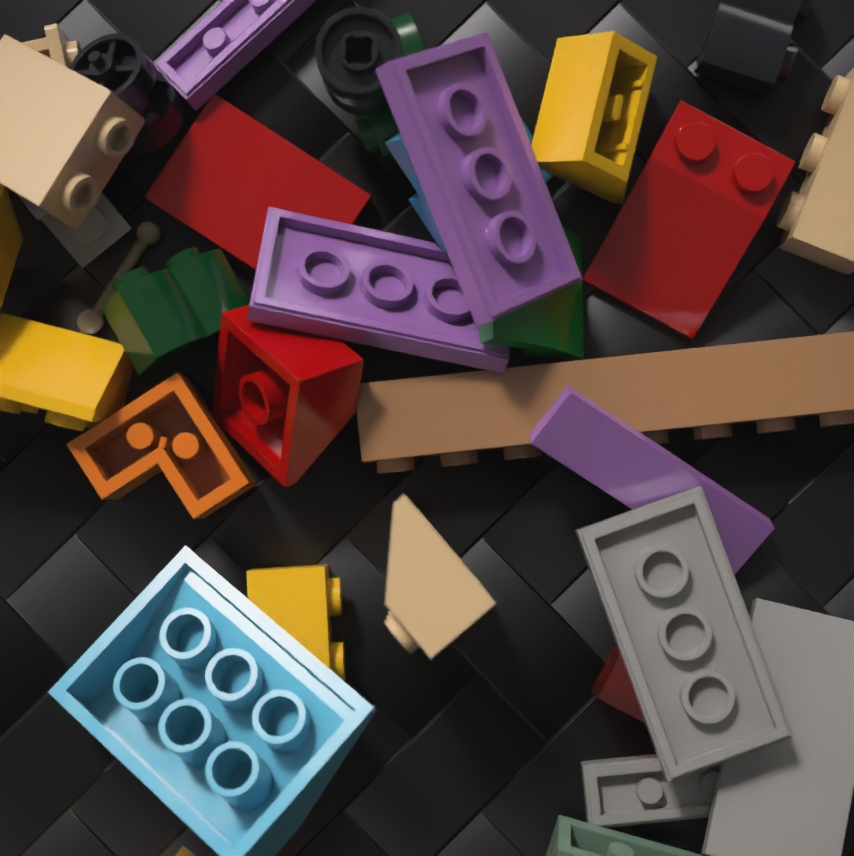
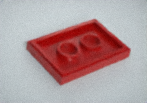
[145,94,372,271]

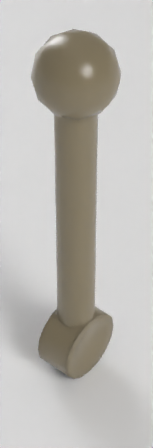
[77,221,161,335]

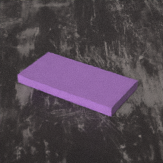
[375,32,583,326]
[246,207,510,373]

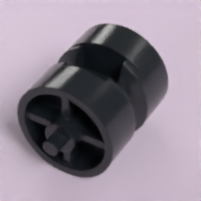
[69,33,185,156]

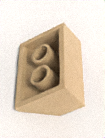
[384,494,496,658]

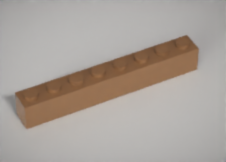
[356,331,854,474]

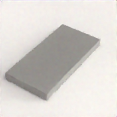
[575,486,794,782]
[702,598,854,856]

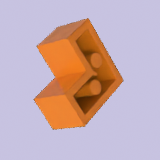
[67,372,257,519]

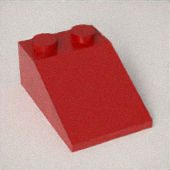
[582,100,796,340]

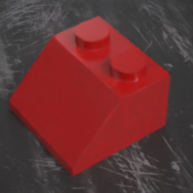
[212,305,364,487]

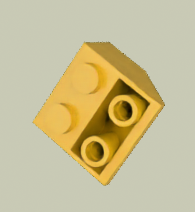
[531,31,657,204]
[0,313,135,431]

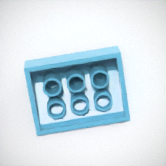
[48,545,376,856]

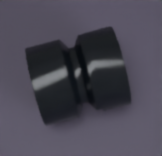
[314,6,403,116]

